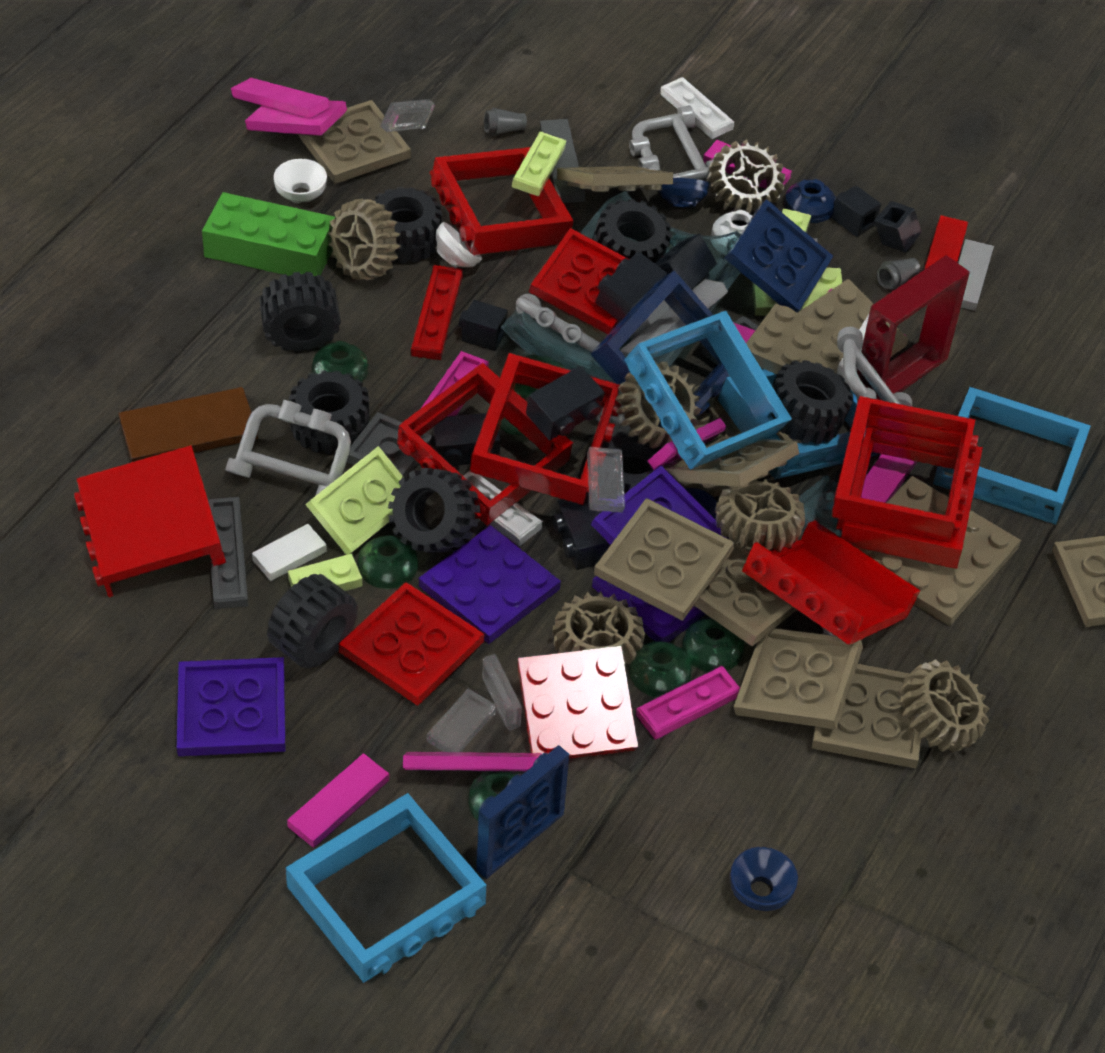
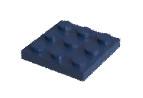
[725,199,833,313]
[476,745,569,879]

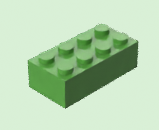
[202,192,335,276]

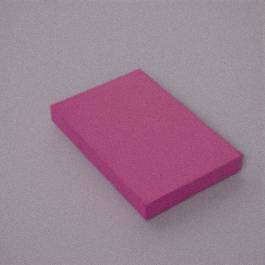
[245,101,347,136]

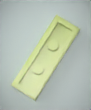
[512,132,566,196]

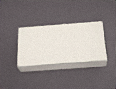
[252,524,327,581]

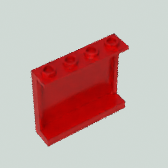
[74,445,226,597]
[742,520,921,645]

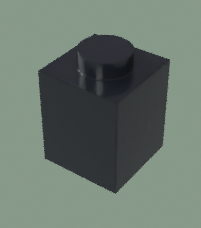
[832,185,881,237]
[875,201,922,253]
[459,300,508,351]

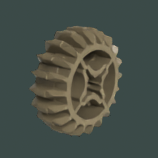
[707,139,785,214]
[328,199,401,280]
[615,361,702,448]
[715,479,806,552]
[552,591,645,668]
[899,659,990,753]

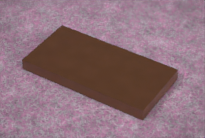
[118,387,259,462]

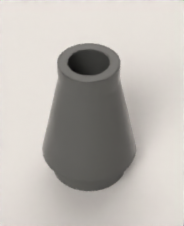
[483,108,527,136]
[877,258,920,290]

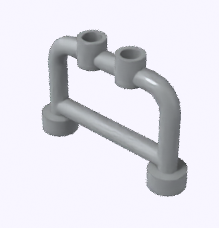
[629,105,713,184]
[516,294,600,352]
[837,327,912,406]
[225,400,351,496]

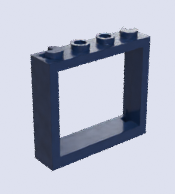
[590,270,730,428]

